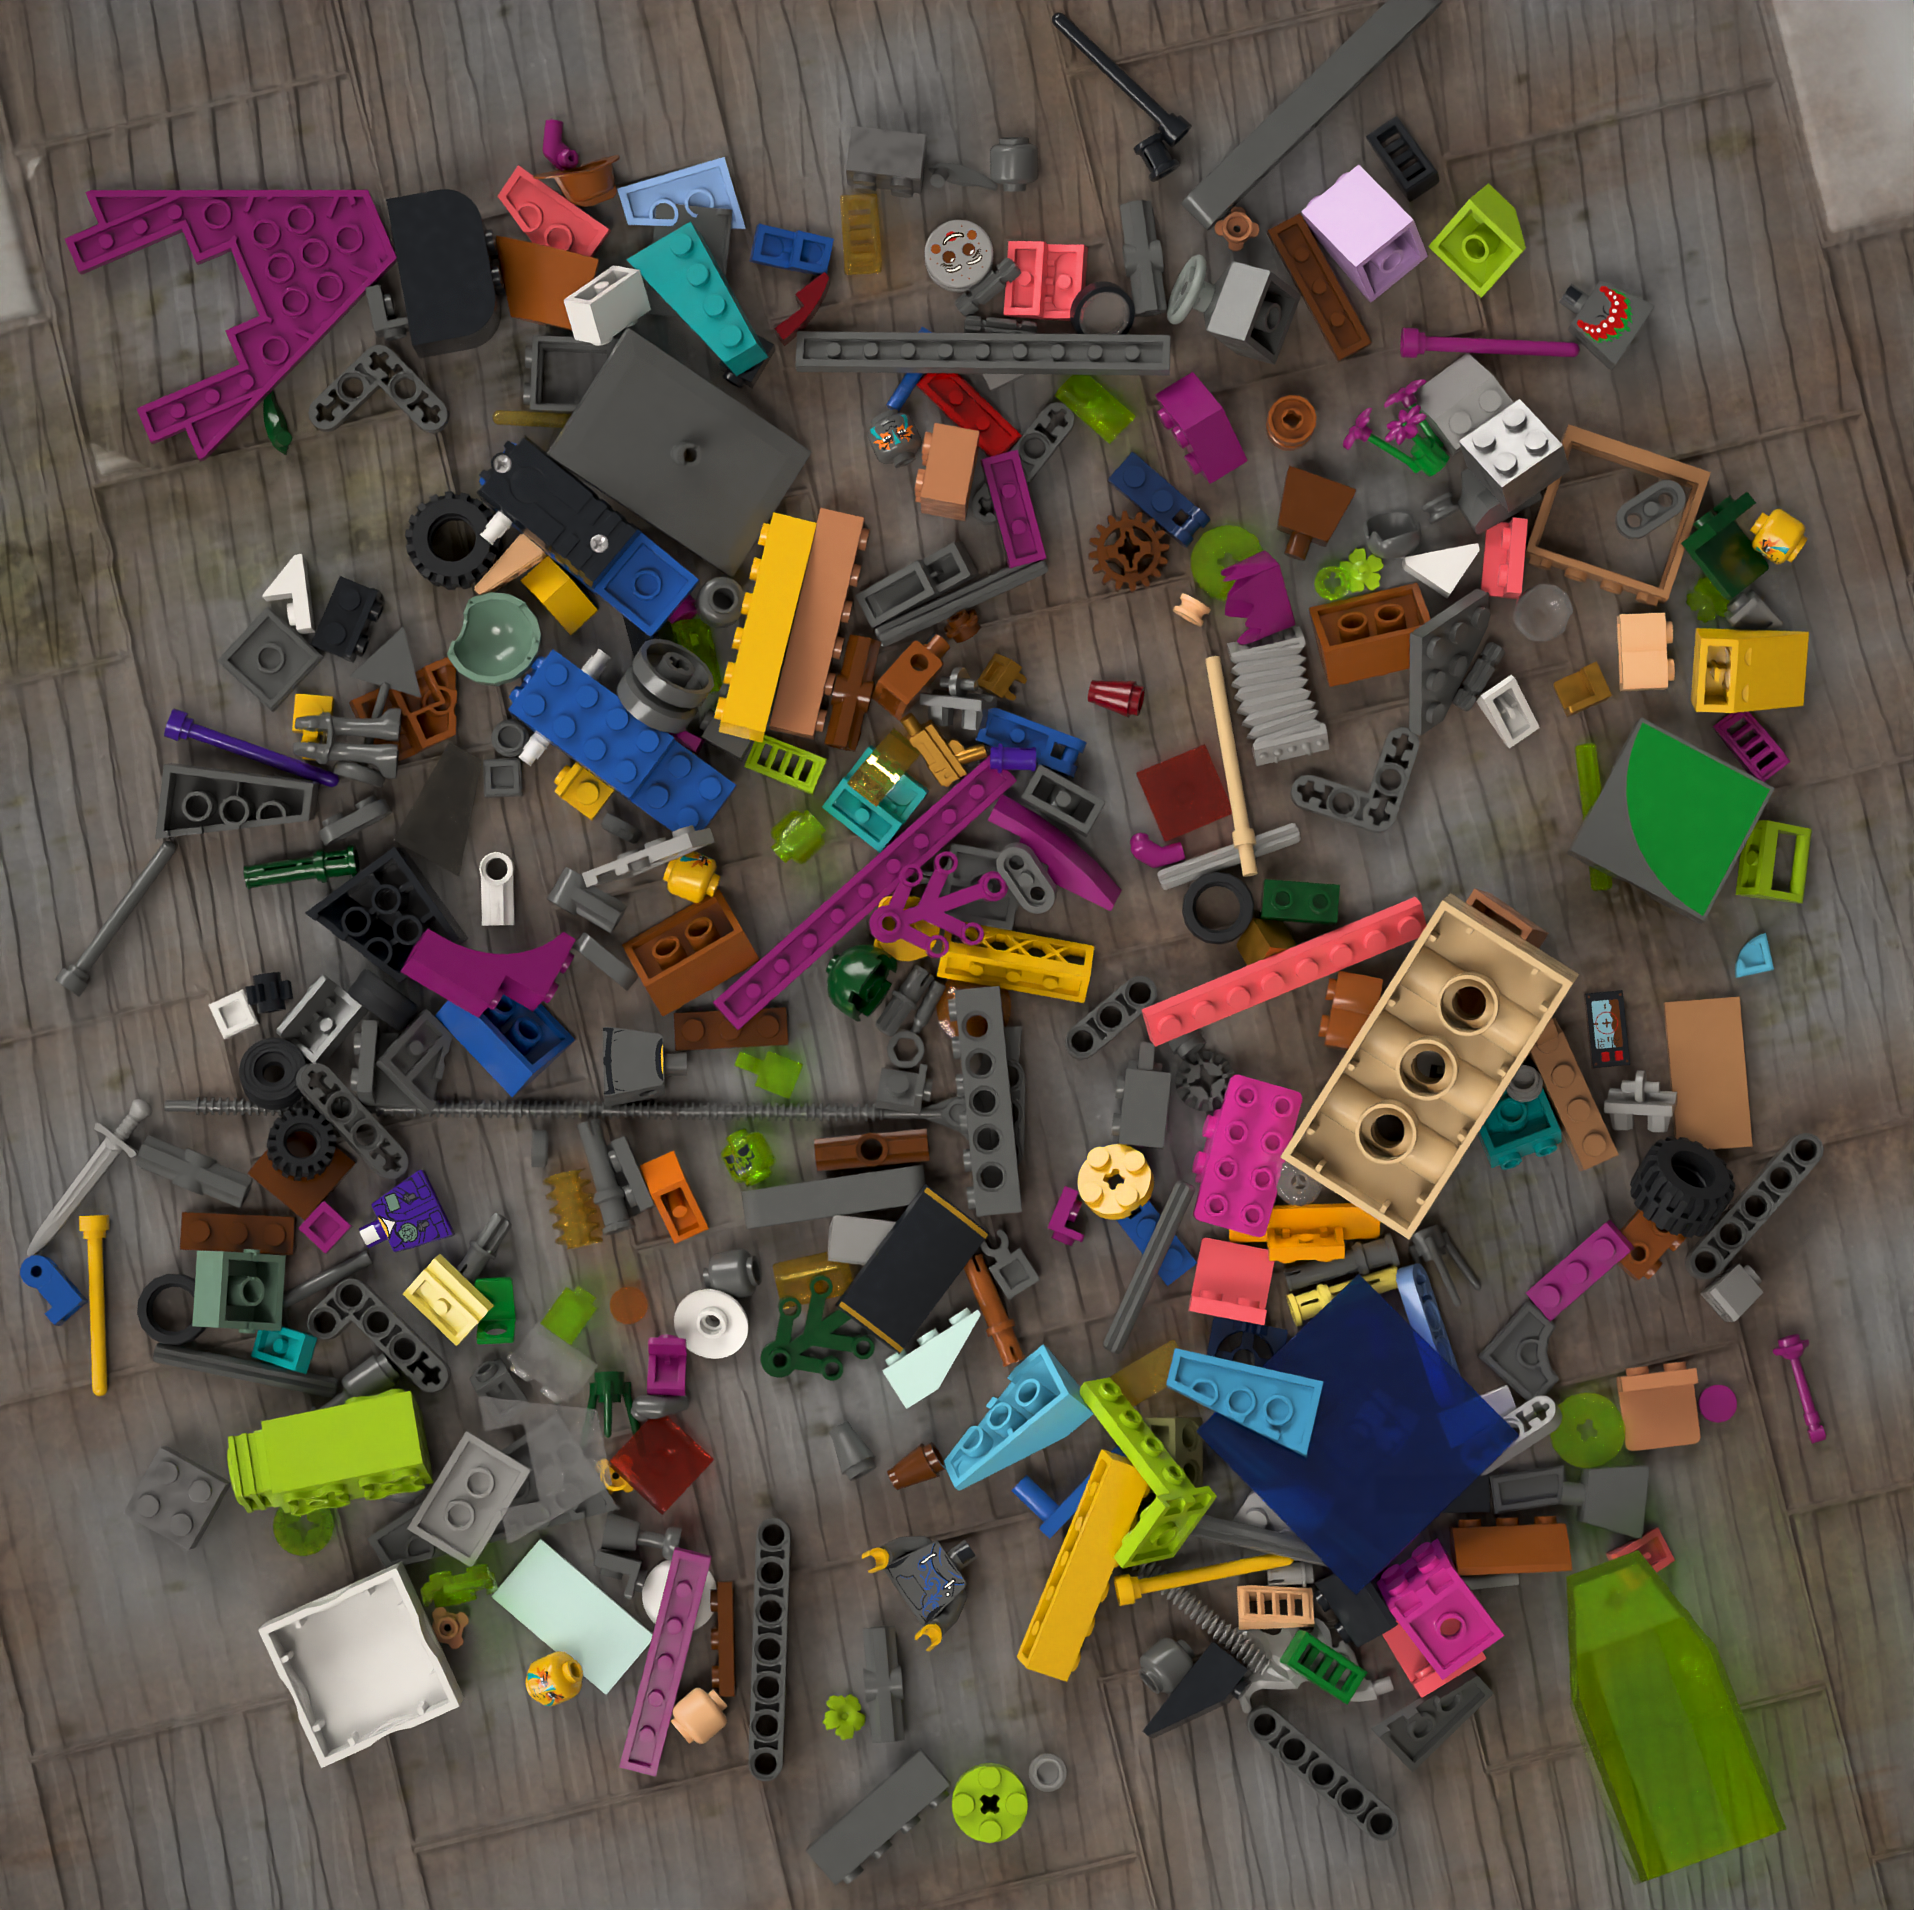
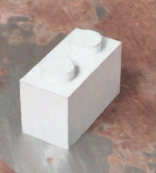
[564,265,651,346]

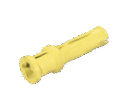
[1286,1265,1398,1327]

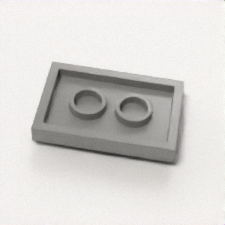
[407,1431,532,1568]

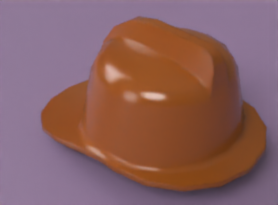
[533,155,620,207]

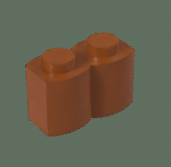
[1318,971,1383,1051]

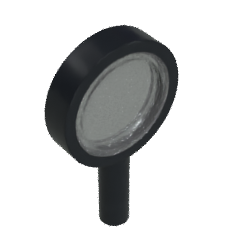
[1070,281,1135,335]

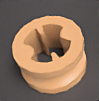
[1173,593,1211,627]

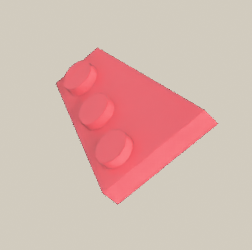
[497,165,611,258]

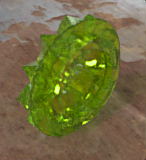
[273,1507,334,1556]

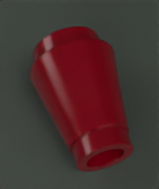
[1088,680,1145,718]

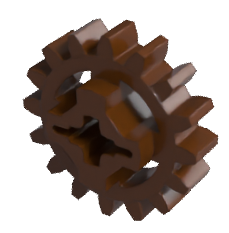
[1088,511,1169,593]

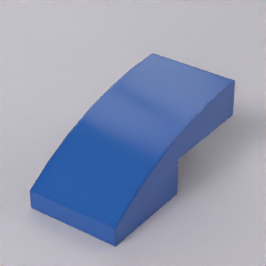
[749,224,834,275]

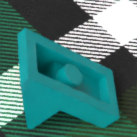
[251,1326,317,1374]

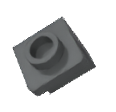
[1724,589,1783,631]

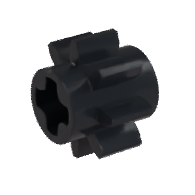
[245,972,293,1014]

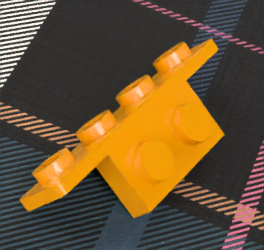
[1229,1203,1380,1263]

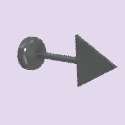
[332,626,421,788]

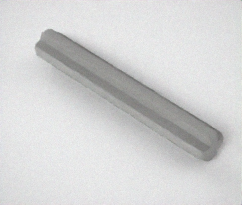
[1157,823,1301,890]

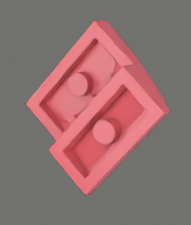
[1004,241,1088,321]

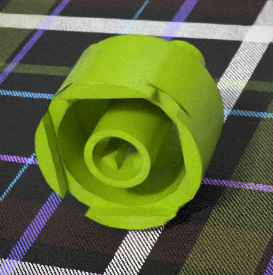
[952,1763,1028,1843]

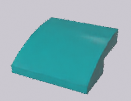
[822,745,929,853]

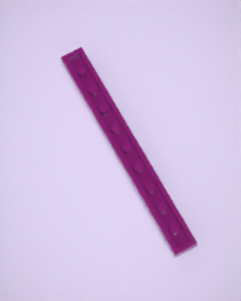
[713,755,1017,1031]

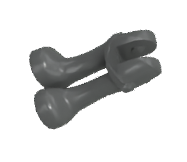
[293,708,402,779]

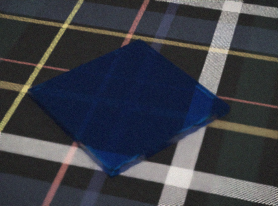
[1196,1274,1520,1596]

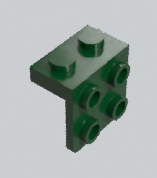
[1681,492,1769,600]

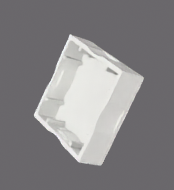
[258,1561,465,1768]

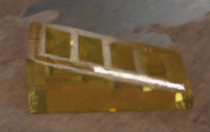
[840,194,882,275]

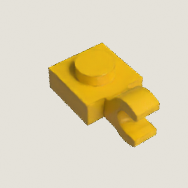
[292,694,334,761]

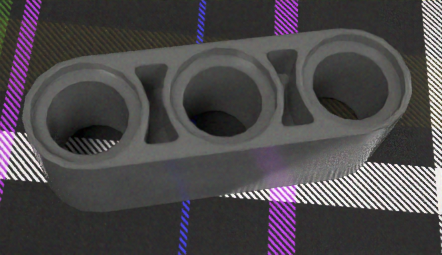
[1065,976,1157,1060]

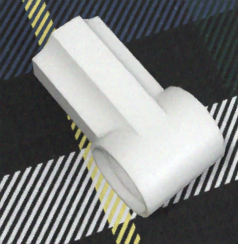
[479,852,515,926]

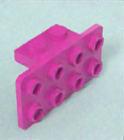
[1192,1075,1302,1237]

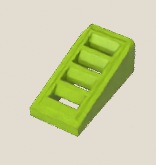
[744,735,828,796]

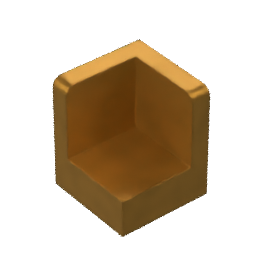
[1553,661,1612,717]
[1236,918,1297,966]

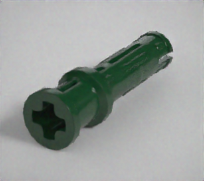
[243,844,360,889]

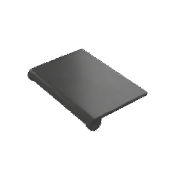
[646,203,733,318]

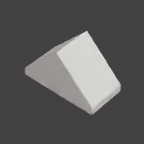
[1402,543,1480,598]
[1476,674,1540,749]

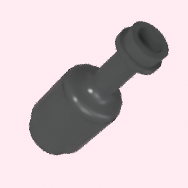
[309,1352,401,1412]

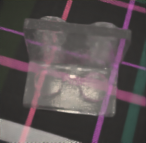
[507,1321,599,1404]

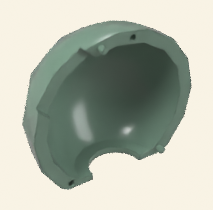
[447,592,541,686]

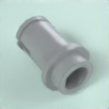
[1266,1561,1314,1588]

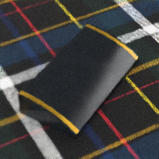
[835,1184,989,1354]

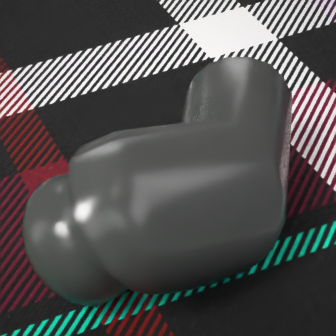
[631,1394,689,1421]

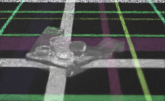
[478,1396,612,1544]

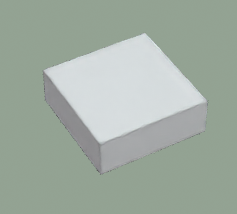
[209,989,259,1040]

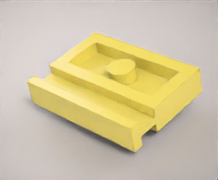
[403,1254,494,1346]

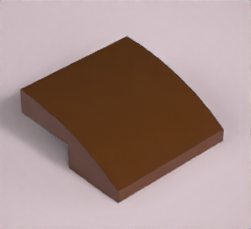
[247,1131,356,1221]

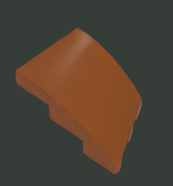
[496,236,600,331]
[349,657,457,762]

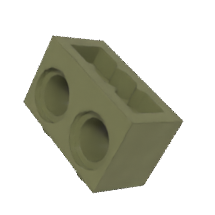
[1145,1416,1203,1494]

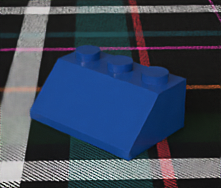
[435,994,575,1097]

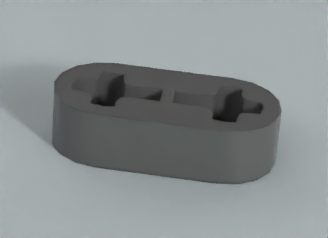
[572,932,639,991]

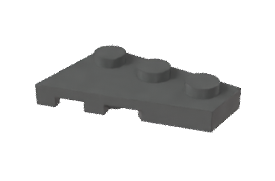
[1371,1669,1494,1772]

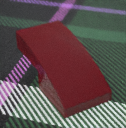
[774,272,830,346]

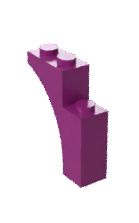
[400,929,576,1018]

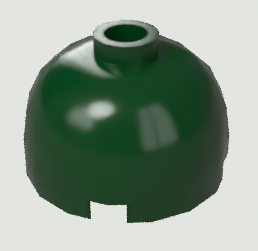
[826,944,897,1022]

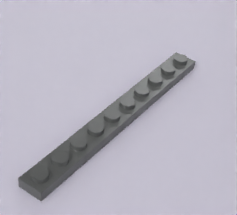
[795,331,1171,376]

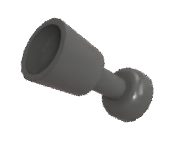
[601,1512,682,1560]

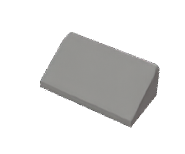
[828,1215,896,1265]

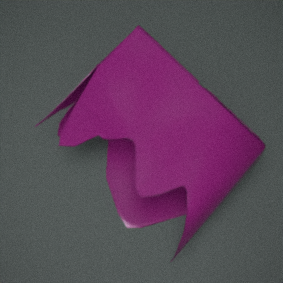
[1221,550,1295,645]

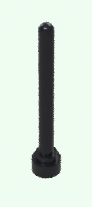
[1052,12,1192,147]

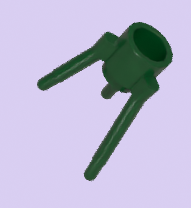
[580,1371,646,1458]

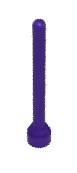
[164,708,339,787]

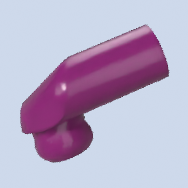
[542,119,579,170]
[1130,832,1185,868]

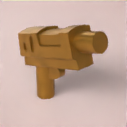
[900,713,988,787]

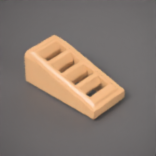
[474,534,546,595]
[1237,1585,1315,1630]

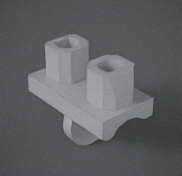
[1604,1070,1677,1132]

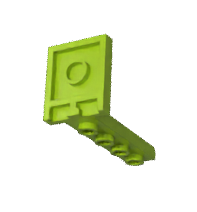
[1079,1377,1217,1568]

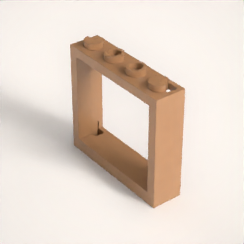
[1525,424,1711,606]

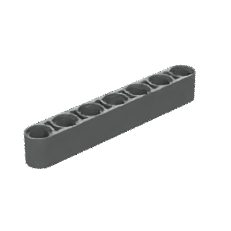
[748,1517,791,1781]

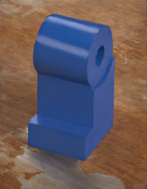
[20,1255,88,1326]

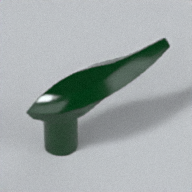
[263,391,292,455]

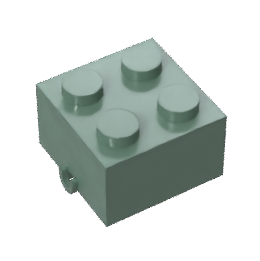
[192,1249,286,1334]

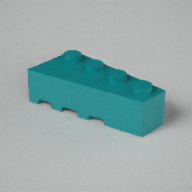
[626,221,768,376]

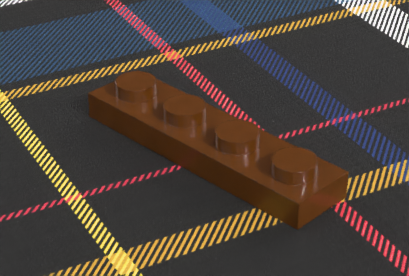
[1267,213,1372,363]

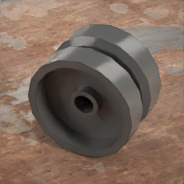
[617,639,714,734]

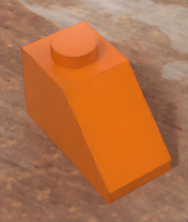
[640,1151,709,1244]

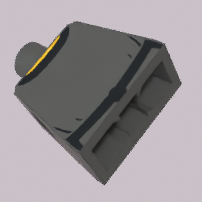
[603,1027,687,1106]

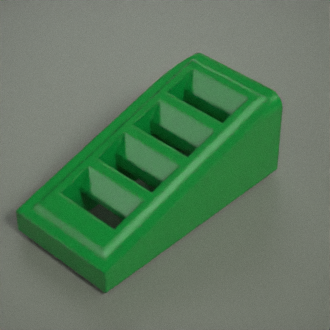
[1279,1630,1367,1705]

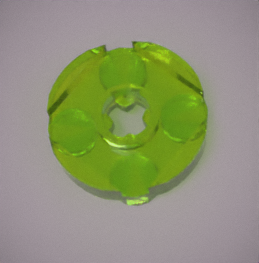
[1190,525,1264,601]
[1549,1392,1625,1468]
[420,1564,498,1607]

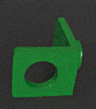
[475,1277,516,1344]

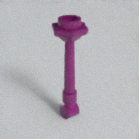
[1773,1334,1826,1444]

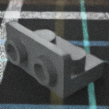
[607,1136,656,1218]

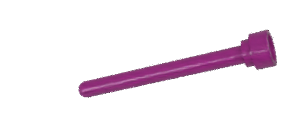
[1400,327,1580,358]

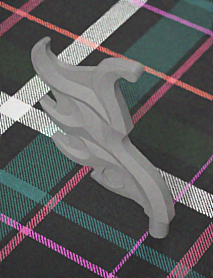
[1224,1618,1394,1713]

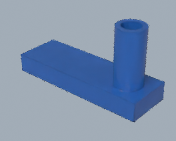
[1011,1445,1127,1539]

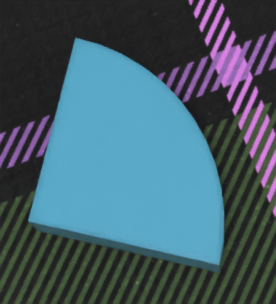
[1735,933,1774,978]

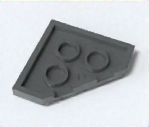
[1409,589,1490,736]

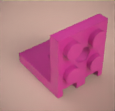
[1377,1538,1504,1680]

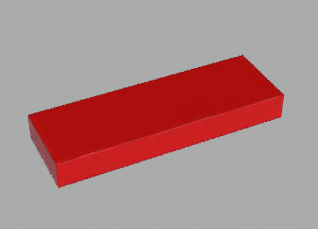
[916,373,1022,457]

